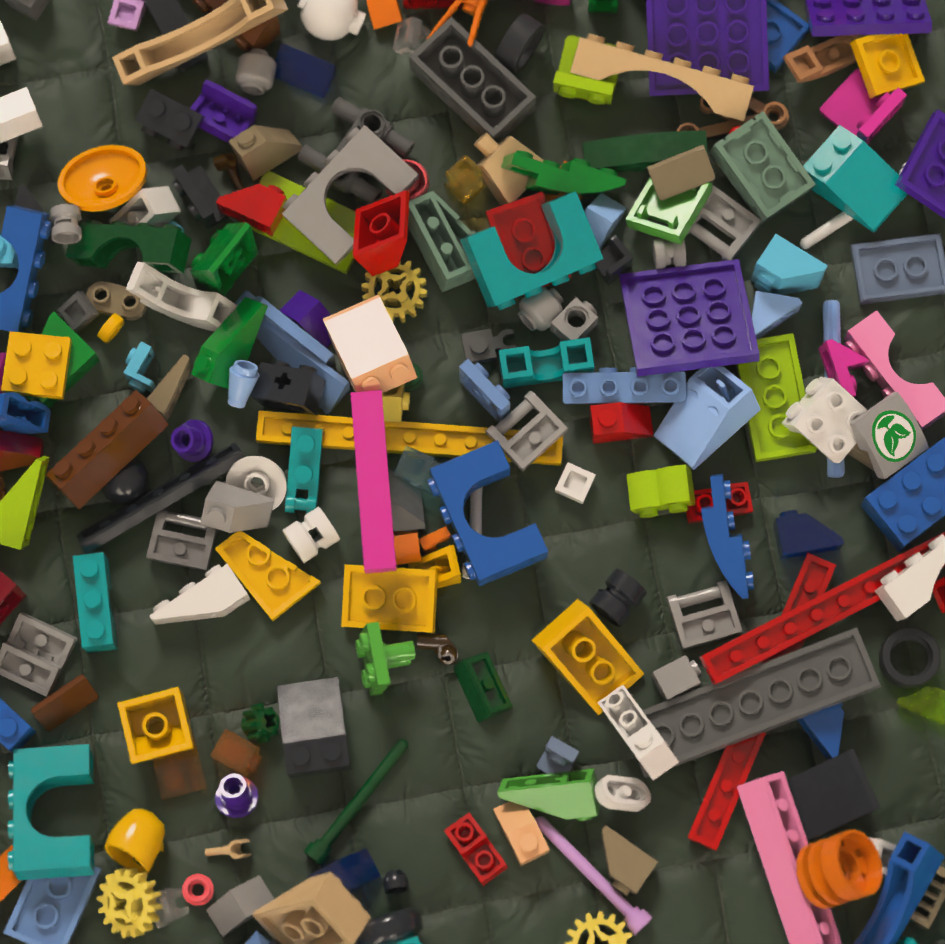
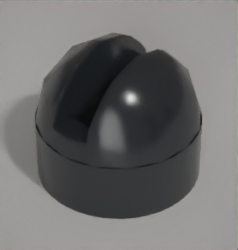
[383,869,410,894]

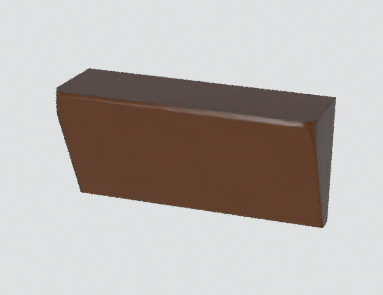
[31,675,99,732]

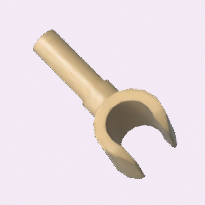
[205,839,251,859]

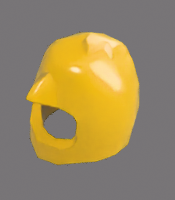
[105,808,165,875]

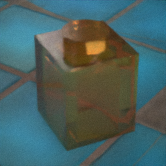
[210,729,262,777]

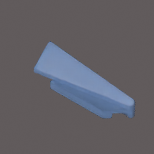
[235,290,350,414]

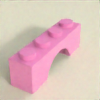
[844,310,945,431]

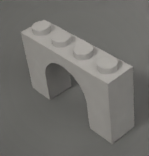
[282,125,419,266]

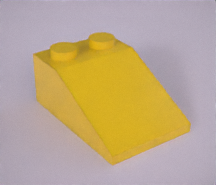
[531,599,644,716]

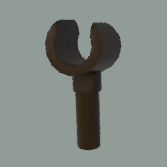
[213,153,244,191]

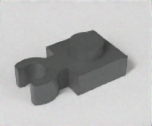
[461,328,516,364]

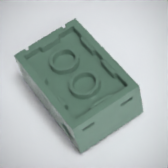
[709,111,816,225]

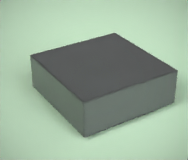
[57,291,100,333]

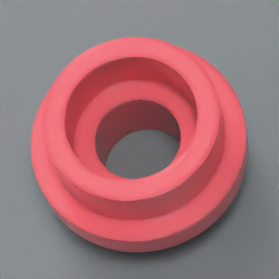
[182,874,214,906]

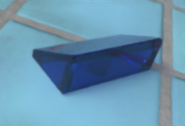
[274,43,336,98]

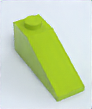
[0,456,50,550]

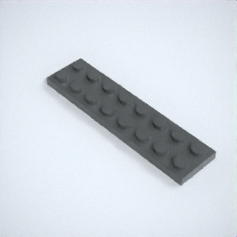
[637,627,881,778]

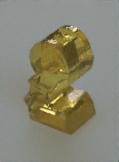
[444,155,486,205]

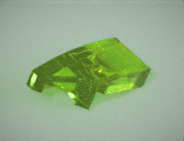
[897,686,945,726]

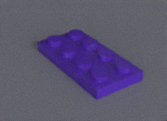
[805,0,932,37]

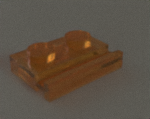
[152,727,208,801]

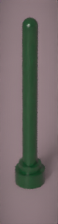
[303,739,409,867]

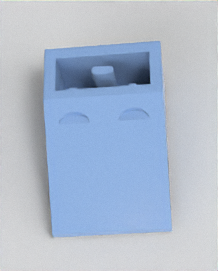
[654,366,761,470]

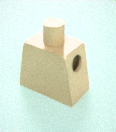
[474,132,543,205]

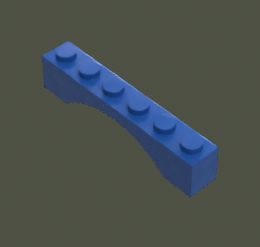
[854,832,945,944]

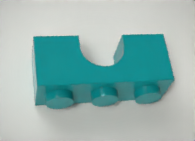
[499,337,594,389]
[73,552,118,653]

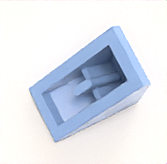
[585,193,627,250]
[751,291,802,339]

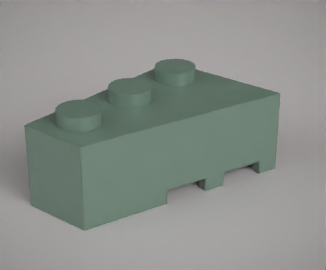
[408,191,476,293]

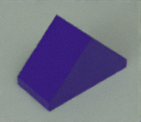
[279,290,332,348]

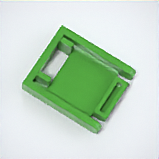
[626,178,712,245]

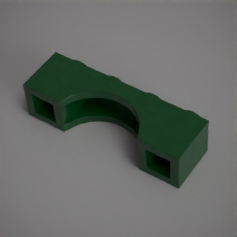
[65,219,192,274]

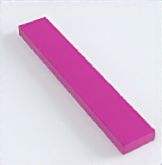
[351,390,397,574]

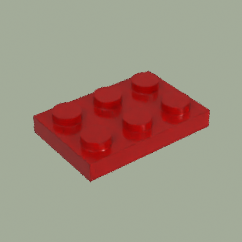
[484,191,572,295]

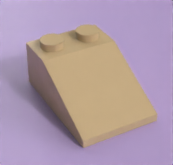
[252,872,371,944]

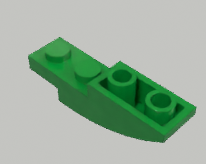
[501,150,627,196]

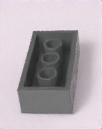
[409,17,536,143]

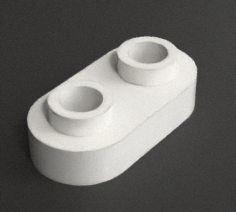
[594,775,651,812]

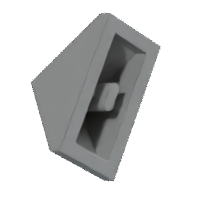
[206,875,274,937]

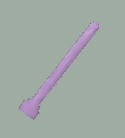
[535,816,653,935]

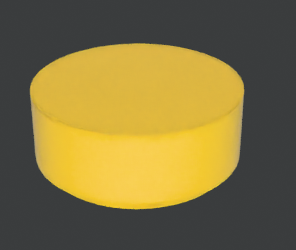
[97,313,125,343]

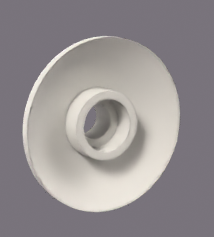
[226,456,287,510]

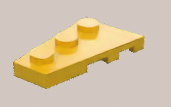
[215,531,321,622]

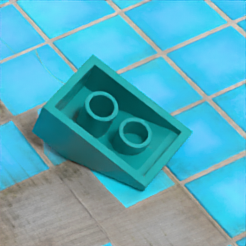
[803,125,908,233]

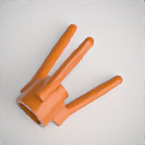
[426,0,489,47]

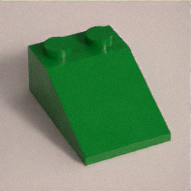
[190,222,258,297]

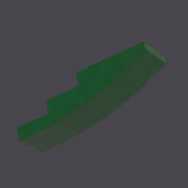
[582,130,708,172]

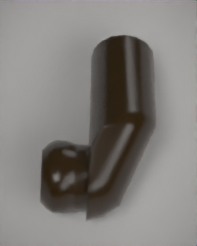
[417,633,459,665]

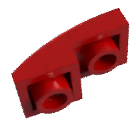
[686,482,753,524]
[444,813,508,886]

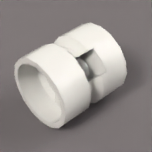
[282,506,340,563]

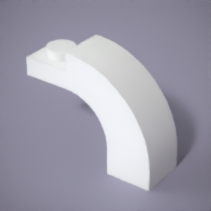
[126,262,238,331]

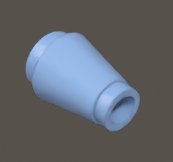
[228,360,259,408]

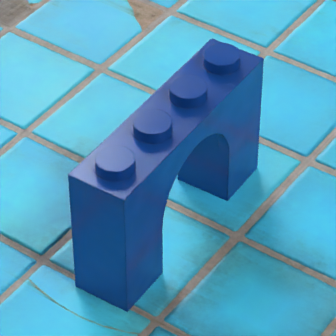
[426,440,548,587]

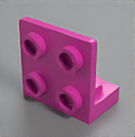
[819,69,907,145]

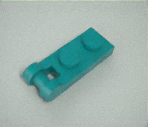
[285,426,323,514]

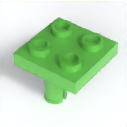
[355,622,416,696]

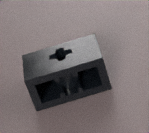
[250,360,326,415]

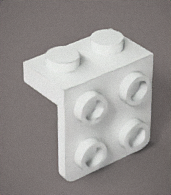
[782,377,867,463]

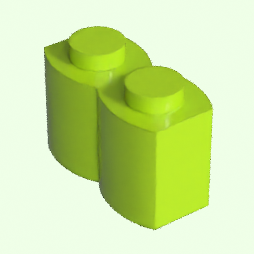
[626,465,695,518]

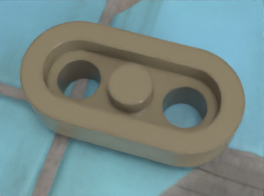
[86,281,147,321]

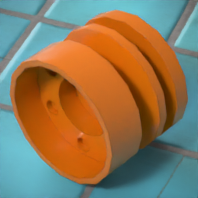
[796,829,883,909]

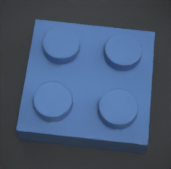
[459,359,510,423]

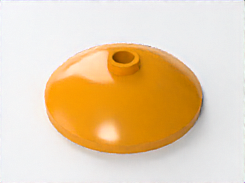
[58,145,147,212]

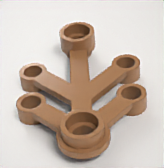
[677,97,789,168]

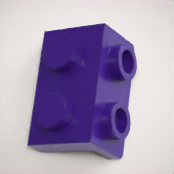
[190,80,257,144]

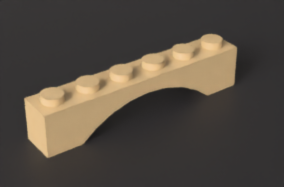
[112,0,288,85]
[570,33,754,121]

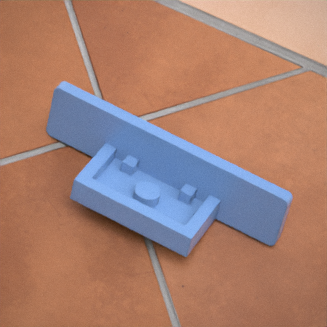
[563,367,686,404]

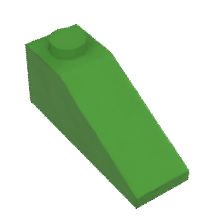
[497,768,601,821]

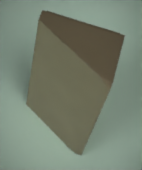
[647,145,715,201]

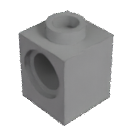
[550,297,598,341]
[651,655,702,702]

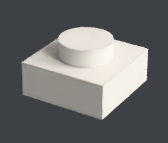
[555,462,596,504]

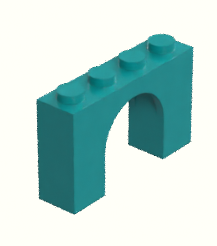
[460,191,604,310]
[8,744,95,880]

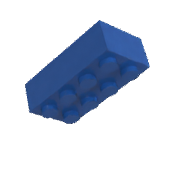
[861,437,945,553]

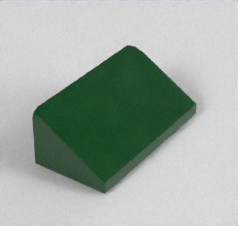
[454,651,513,723]

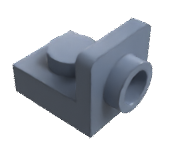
[537,736,579,774]

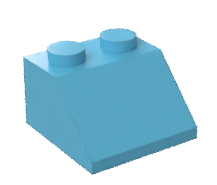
[751,234,828,295]

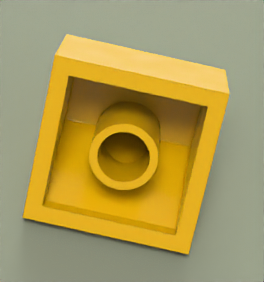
[117,687,194,764]

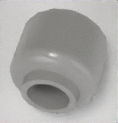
[235,49,276,95]
[518,286,563,331]

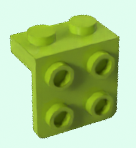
[553,35,619,105]

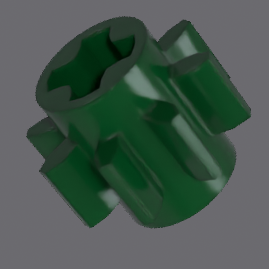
[241,703,279,744]

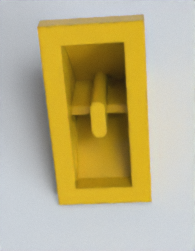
[408,545,461,588]

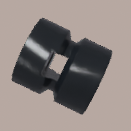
[589,568,647,627]

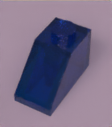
[773,510,844,560]
[309,848,381,893]

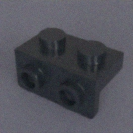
[135,89,205,152]
[172,164,229,230]

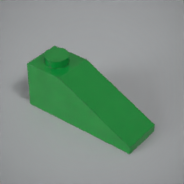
[191,297,268,389]

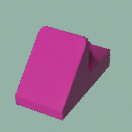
[818,339,869,397]

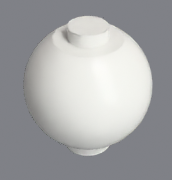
[298,0,366,41]

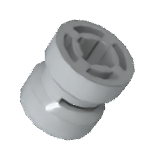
[50,204,82,244]
[652,239,686,269]

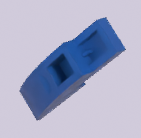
[701,474,755,599]

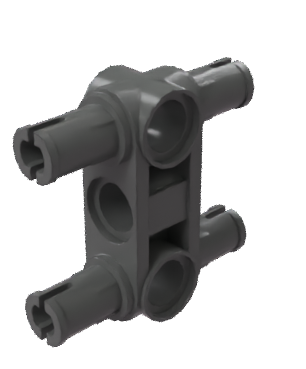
[298,96,415,204]

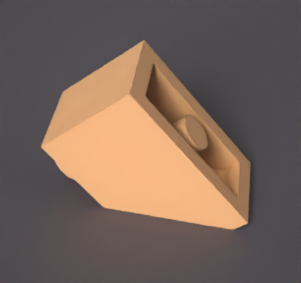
[493,801,550,867]

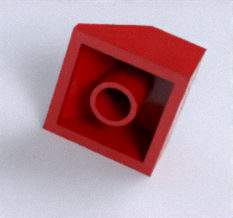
[352,190,410,276]

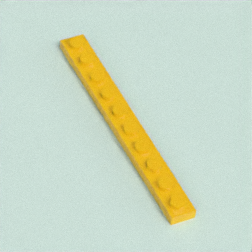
[256,411,563,466]

